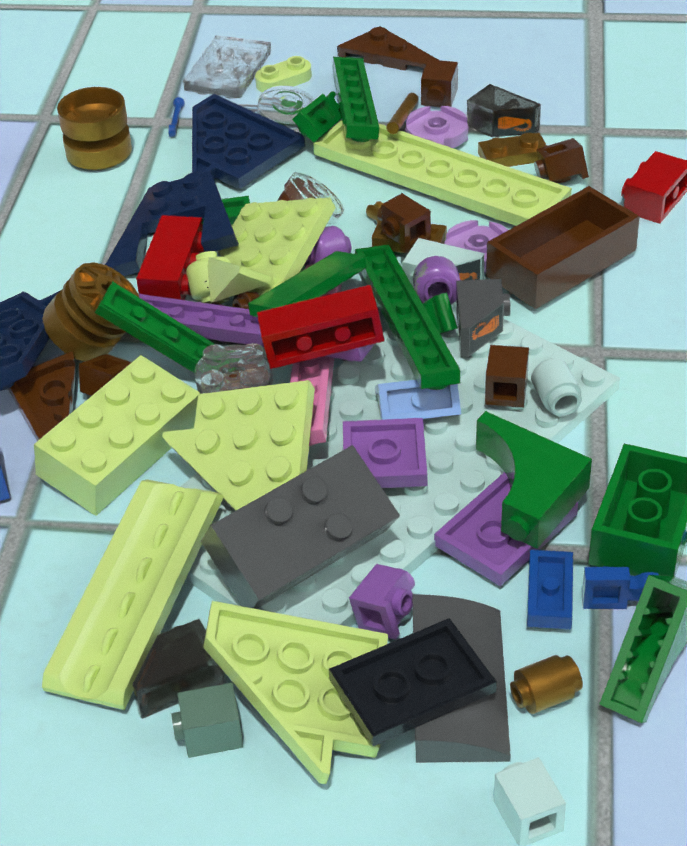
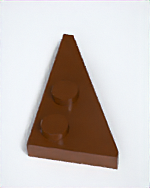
[337,26,439,71]
[8,351,76,441]

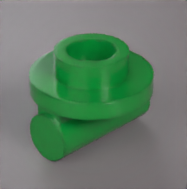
[423,292,458,334]

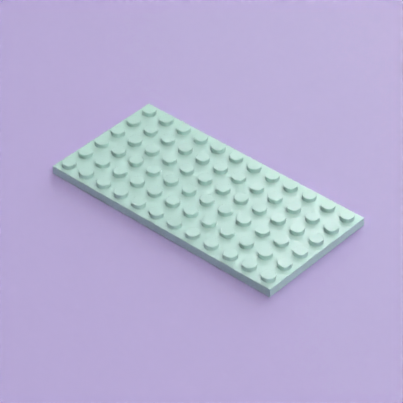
[180,301,620,627]

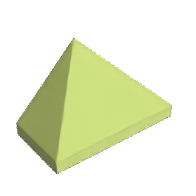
[207,257,272,303]

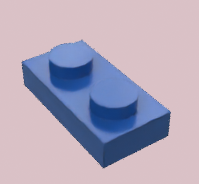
[527,550,573,629]

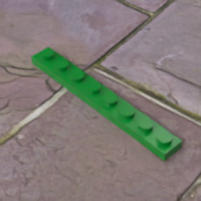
[355,245,461,390]

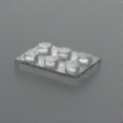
[183,35,271,99]

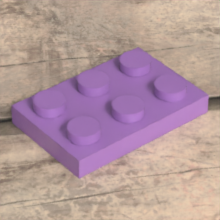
[434,472,578,586]

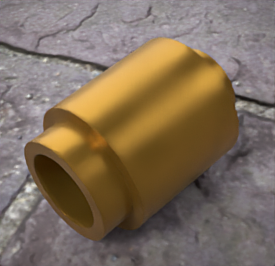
[510,655,583,714]

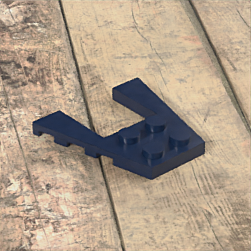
[105,171,239,276]

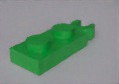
[292,91,342,143]

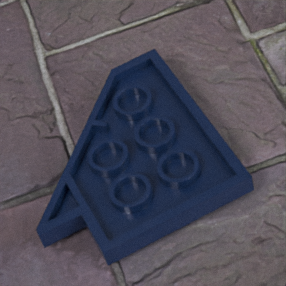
[192,94,305,190]
[0,290,61,391]

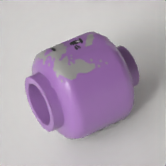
[412,256,461,305]

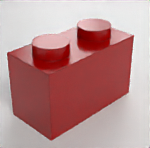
[621,151,687,224]

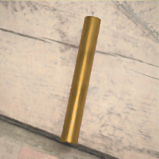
[386,93,419,134]

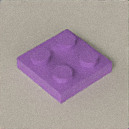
[343,418,428,488]

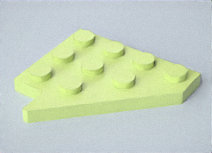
[219,197,336,296]
[162,380,315,511]
[203,601,388,784]

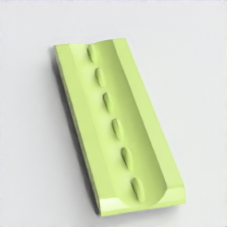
[42,480,224,710]

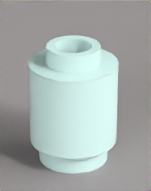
[531,359,581,416]

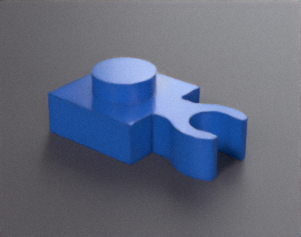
[582,566,659,609]

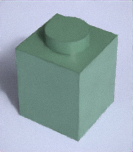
[171,683,243,758]

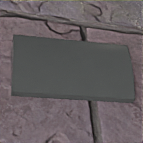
[412,594,511,763]

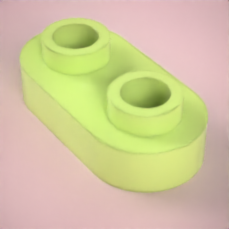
[255,56,312,93]

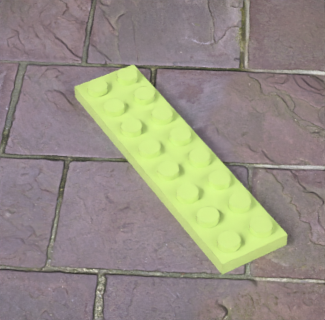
[313,120,572,226]

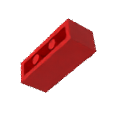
[136,215,204,300]
[257,285,385,369]

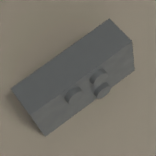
[201,445,400,609]

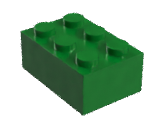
[588,443,687,577]

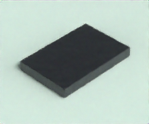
[329,618,497,746]

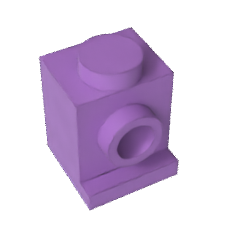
[349,564,415,640]

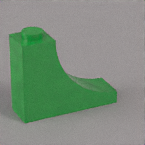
[476,411,592,549]
[599,575,687,723]

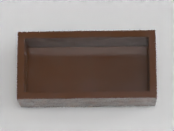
[486,186,640,309]

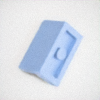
[375,380,461,420]

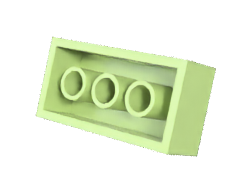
[34,355,201,516]

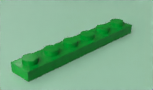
[332,56,380,142]

